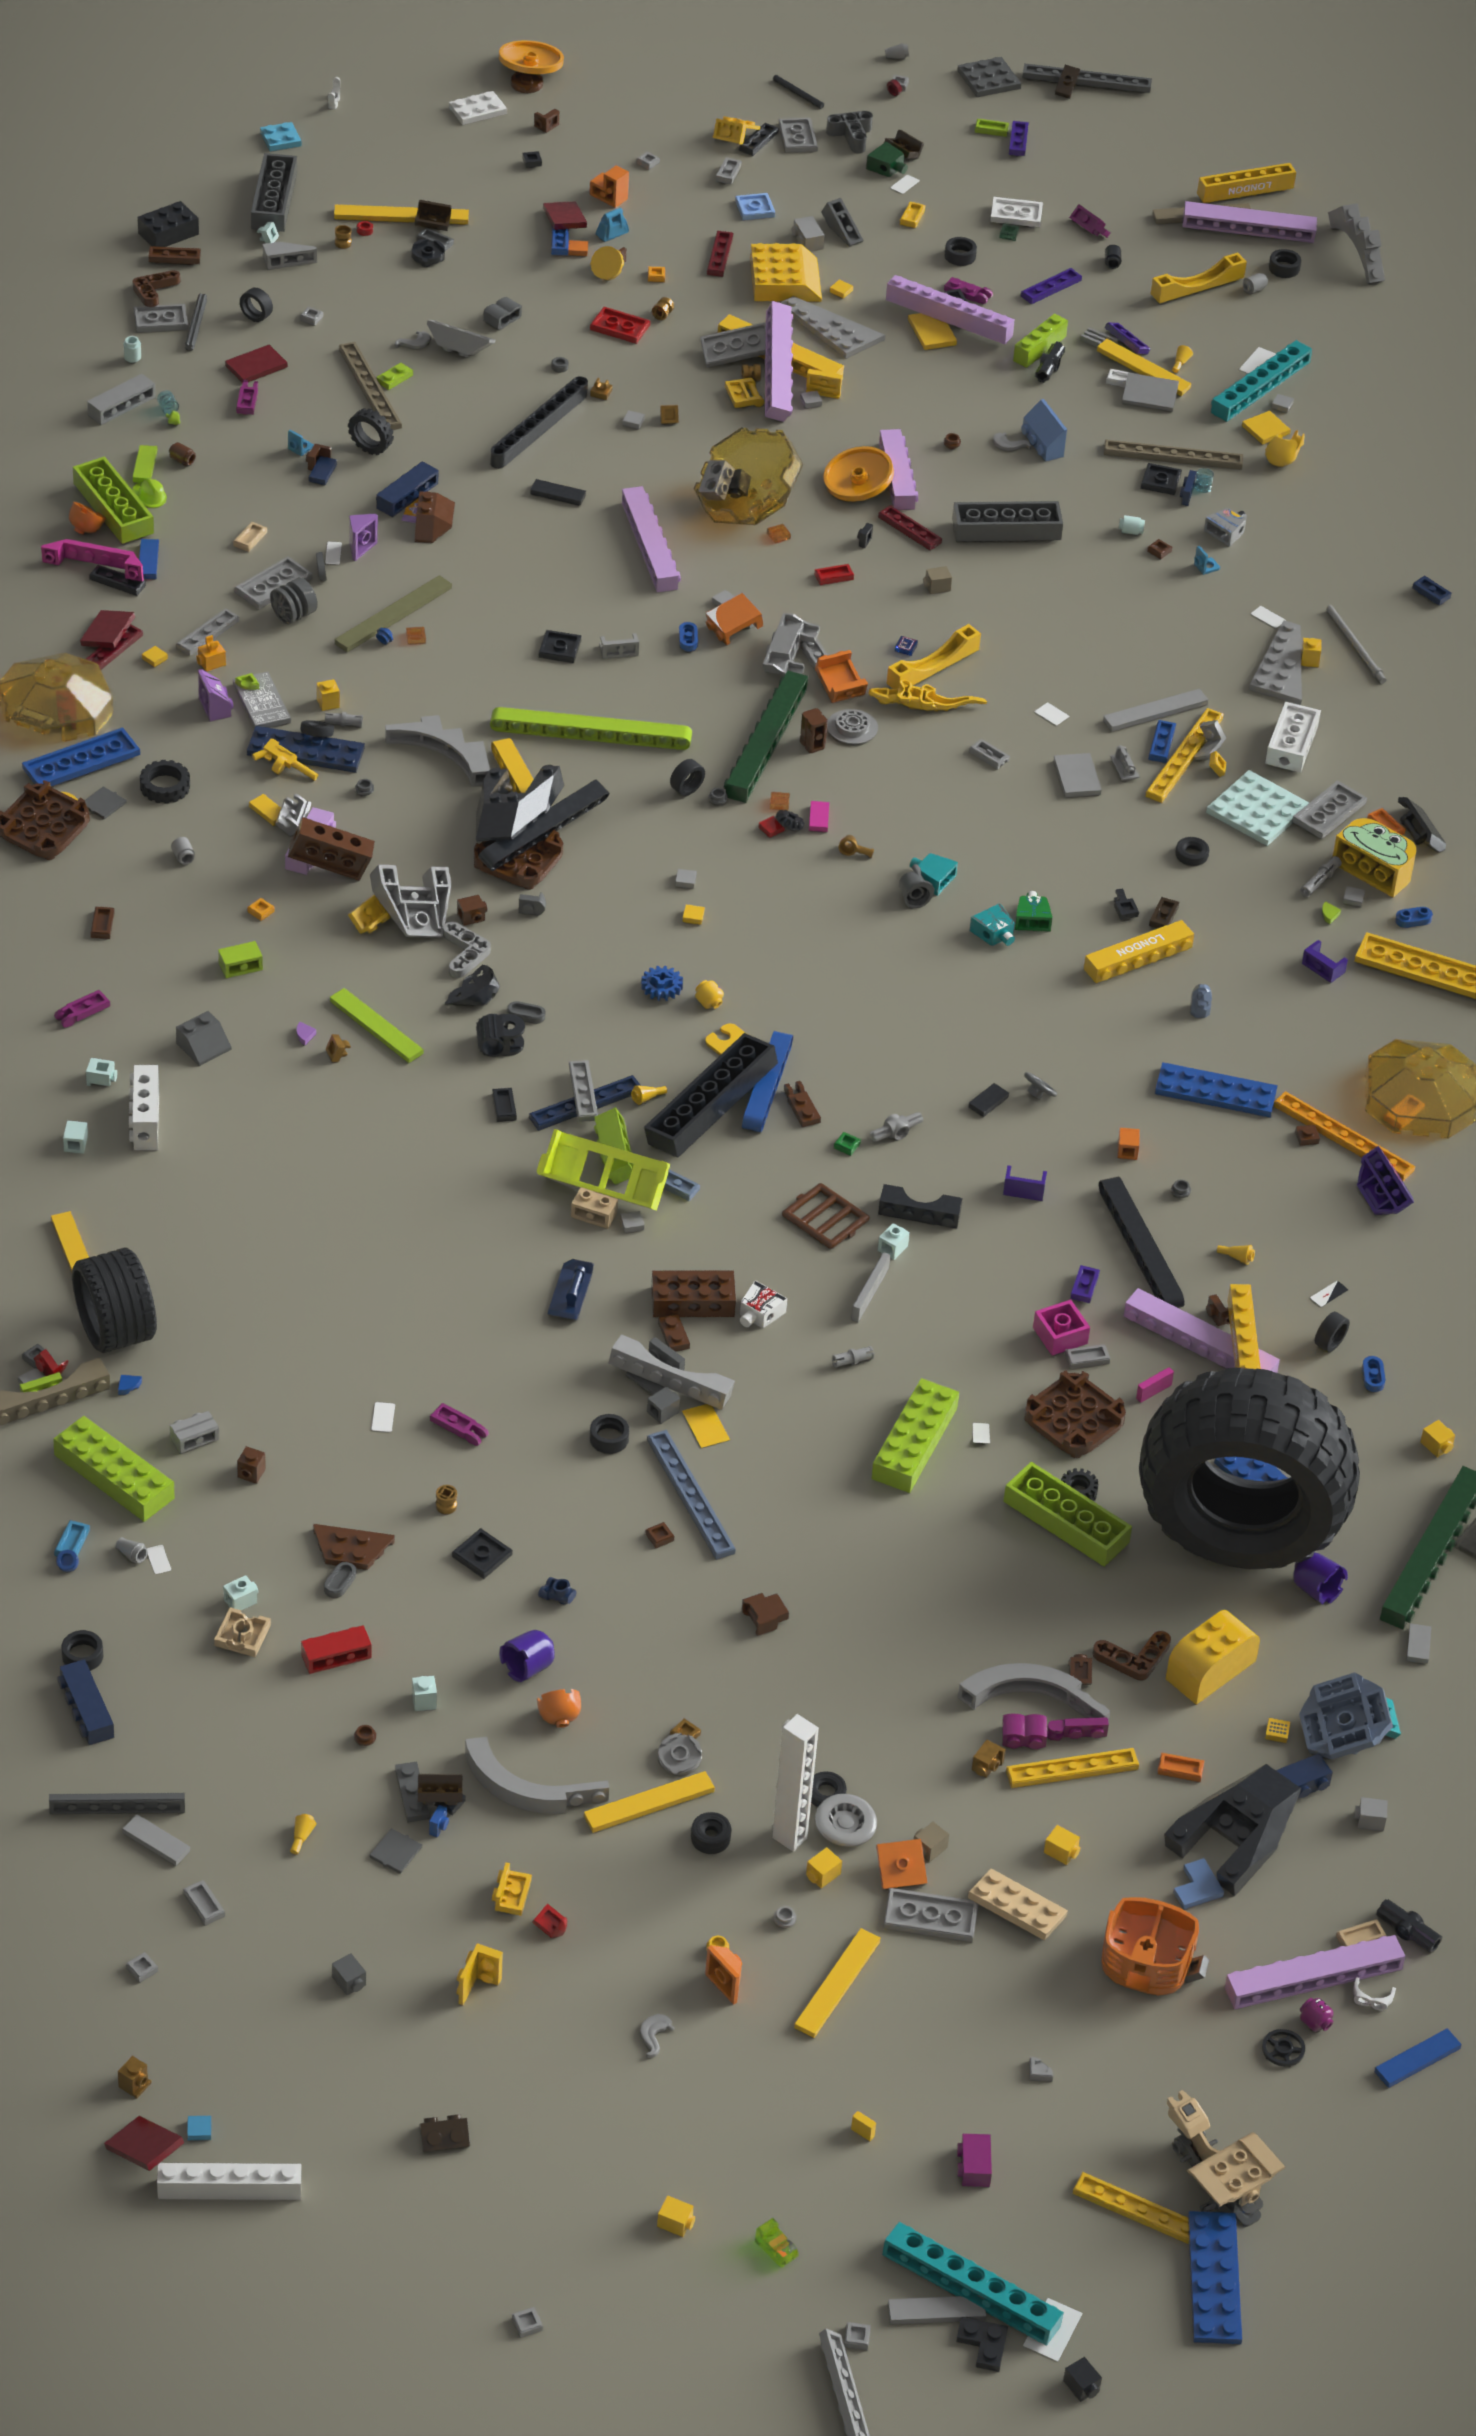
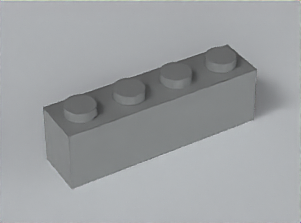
[87,374,156,425]

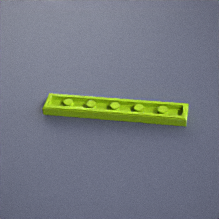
[330,988,424,1063]

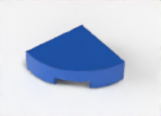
[118,1375,142,1395]

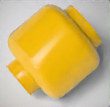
[695,980,724,1009]

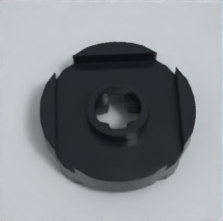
[411,239,445,267]

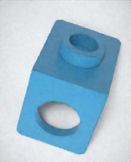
[288,430,314,456]
[1194,546,1220,575]

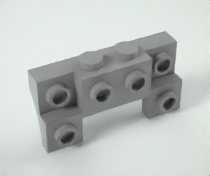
[763,612,820,677]

